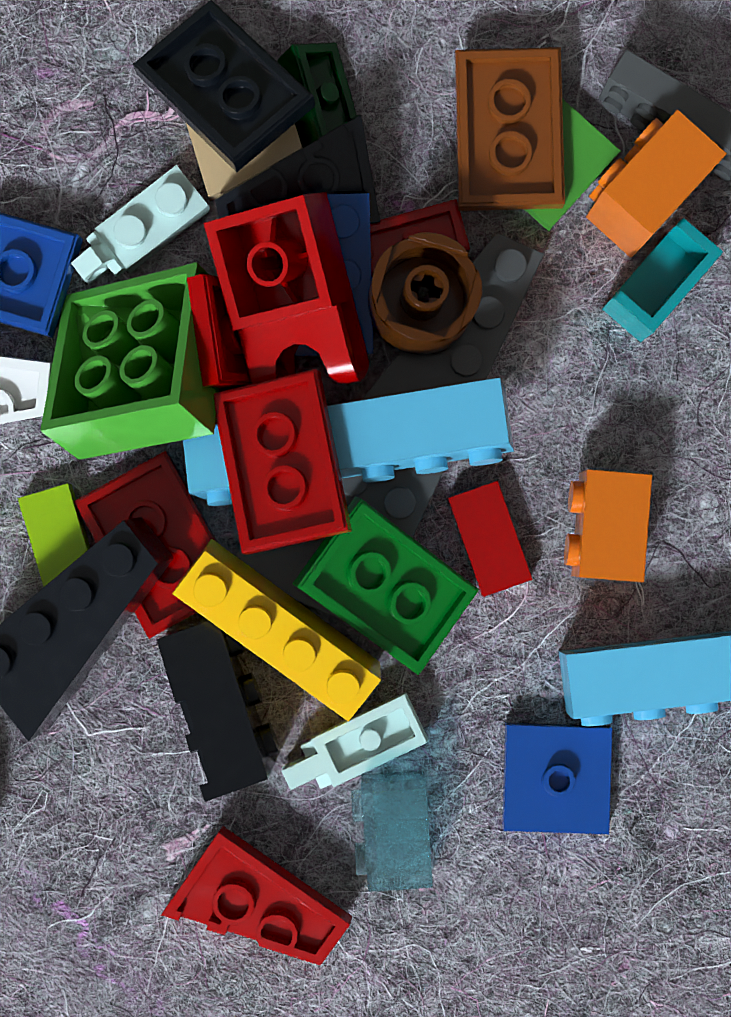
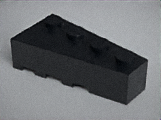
[0,517,174,742]

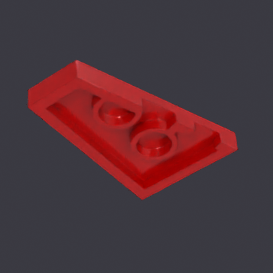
[161,825,352,966]

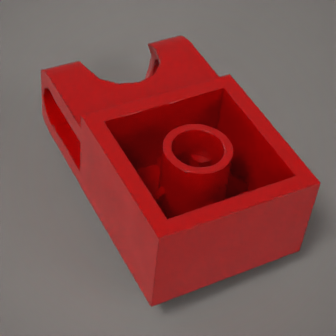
[204,192,369,384]

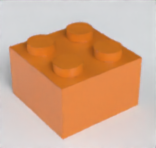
[586,109,727,258]

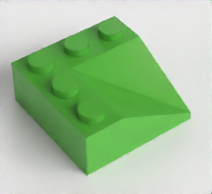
[40,262,219,460]

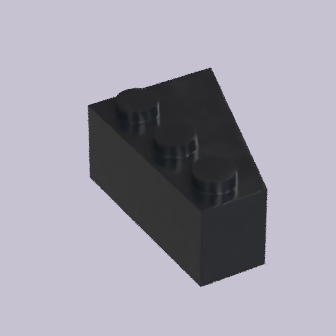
[157,620,280,802]

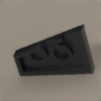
[215,114,380,224]

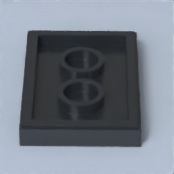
[133,0,316,172]

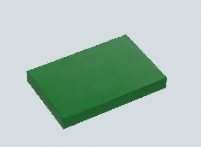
[292,496,479,675]

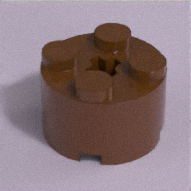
[368,232,482,354]

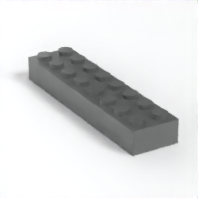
[598,49,731,181]

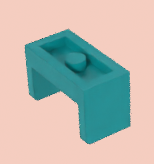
[602,218,723,342]

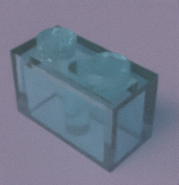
[351,770,433,892]

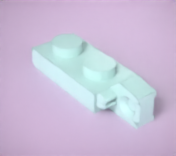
[71,165,210,285]
[281,692,429,790]

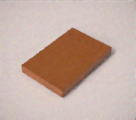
[454,47,565,211]

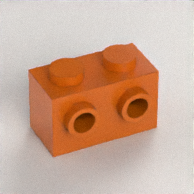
[564,469,652,583]

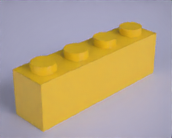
[172,539,381,722]

